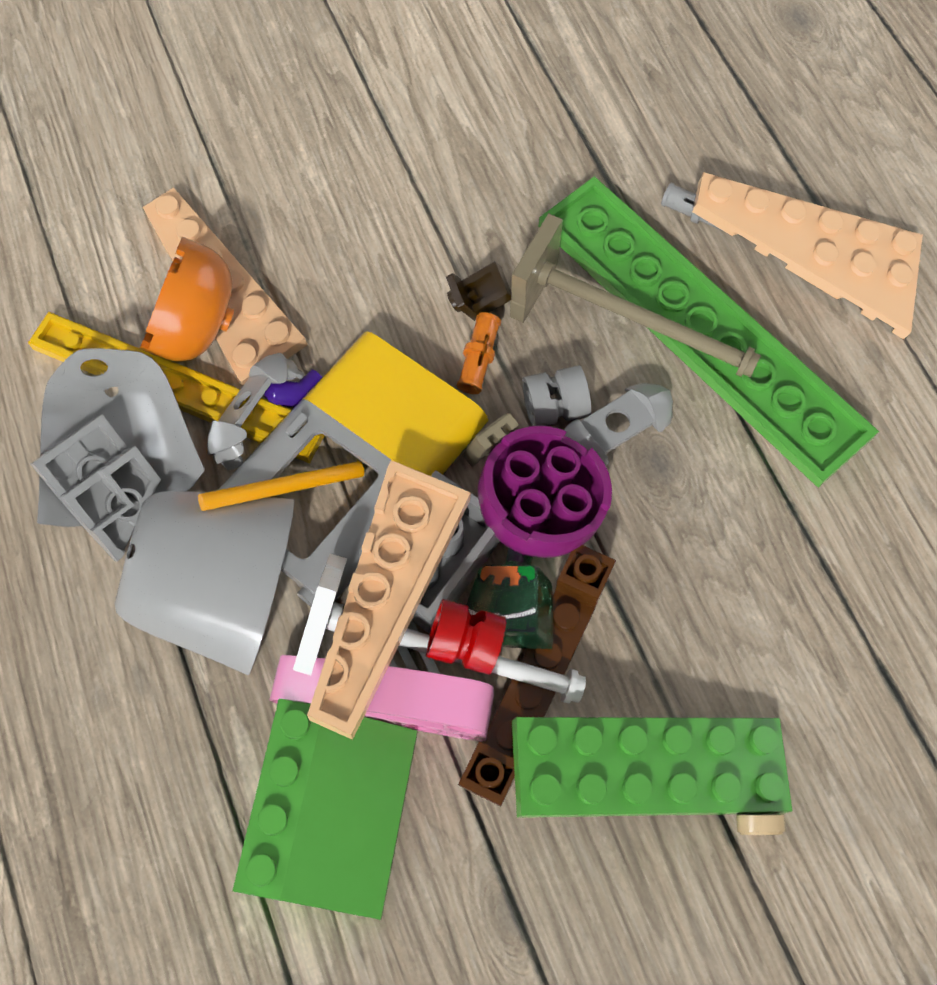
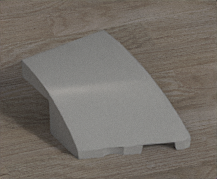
[30,414,161,561]

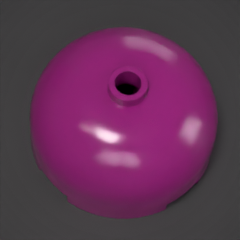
[478,426,612,558]

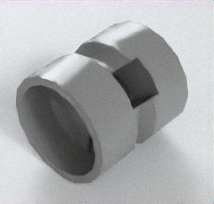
[522,365,591,426]

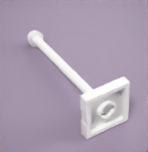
[293,553,586,704]

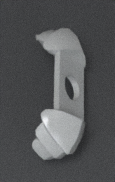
[207,353,304,470]
[565,383,673,466]

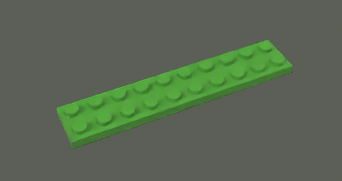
[538,176,879,488]

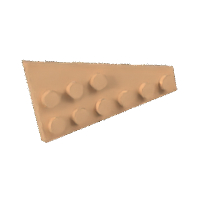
[692,172,923,339]

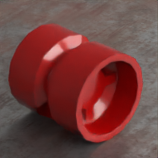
[426,599,506,675]

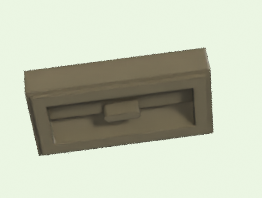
[463,413,519,467]

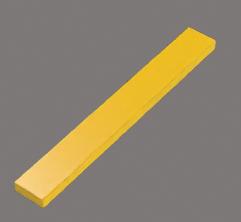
[28,311,325,463]

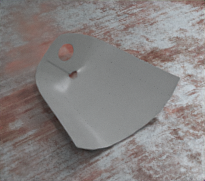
[37,348,205,527]
[114,491,295,675]

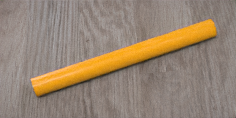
[198,461,364,511]

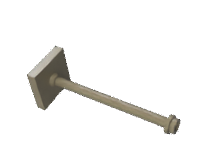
[510,213,761,377]

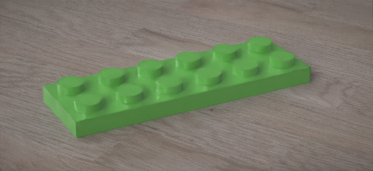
[512,717,793,818]

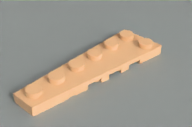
[143,187,307,387]
[307,460,471,740]

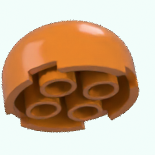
[139,236,234,361]

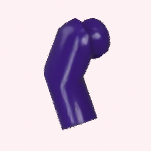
[264,369,322,408]

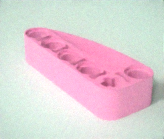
[270,655,494,741]

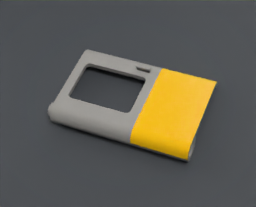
[218,331,489,607]

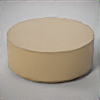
[736,814,786,835]

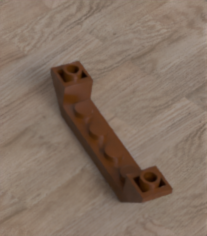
[458,545,616,807]

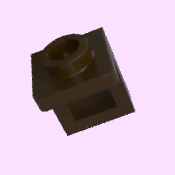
[446,261,512,321]

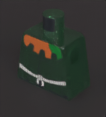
[466,547,553,649]

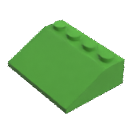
[232,698,418,920]

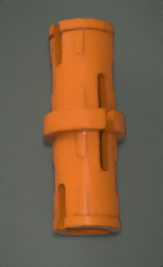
[456,312,501,394]

